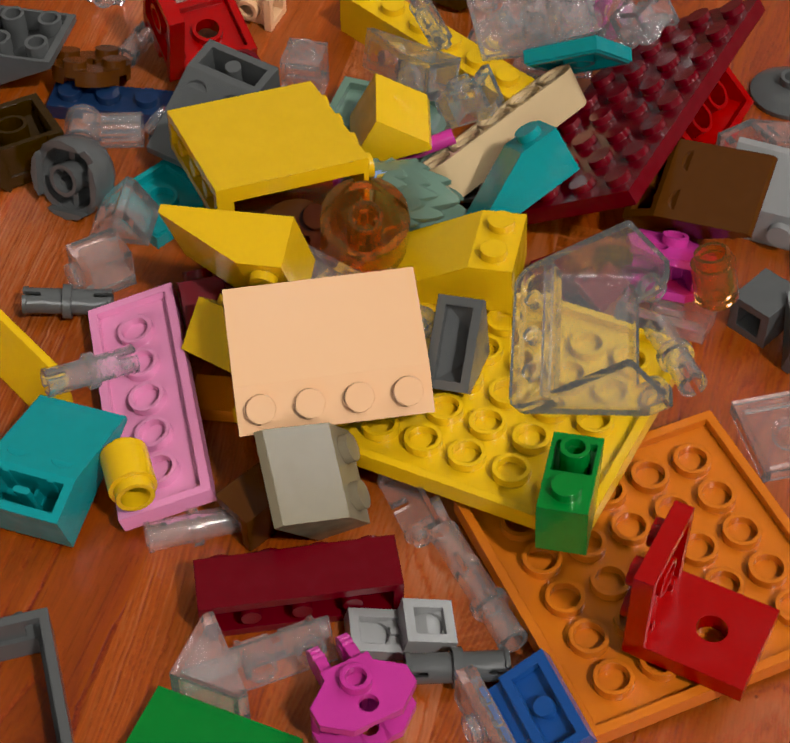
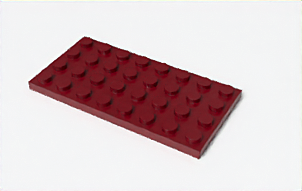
[521,0,766,225]

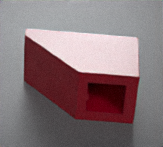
[174,268,226,334]

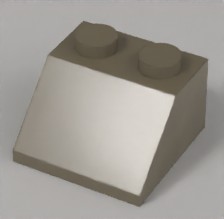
[254,422,371,541]

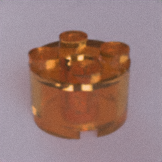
[320,177,410,275]

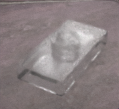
[454,665,516,743]

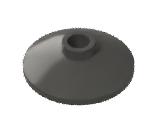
[749,66,790,120]

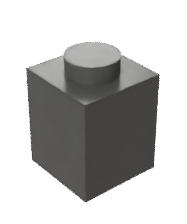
[727,268,790,349]

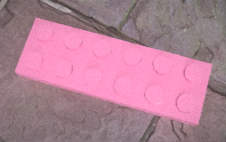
[88,282,217,532]

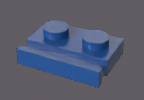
[479,648,598,743]

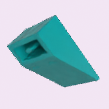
[0,395,128,547]

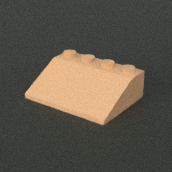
[222,267,435,437]

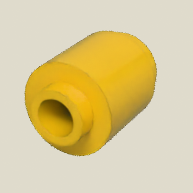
[99,437,158,511]

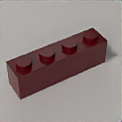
[193,534,404,639]

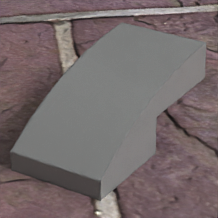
[344,598,458,661]

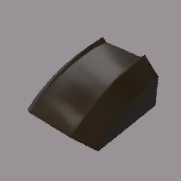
[0,93,64,193]

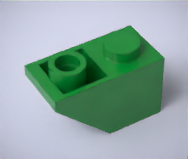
[535,432,604,555]

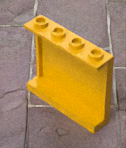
[167,81,375,211]

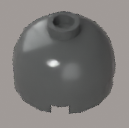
[30,134,116,220]

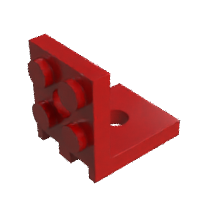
[143,0,258,82]
[620,500,780,702]

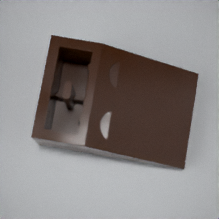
[622,139,778,239]

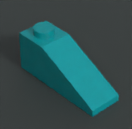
[465,120,580,215]

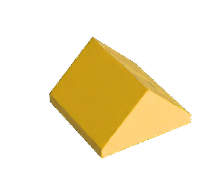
[350,73,432,161]

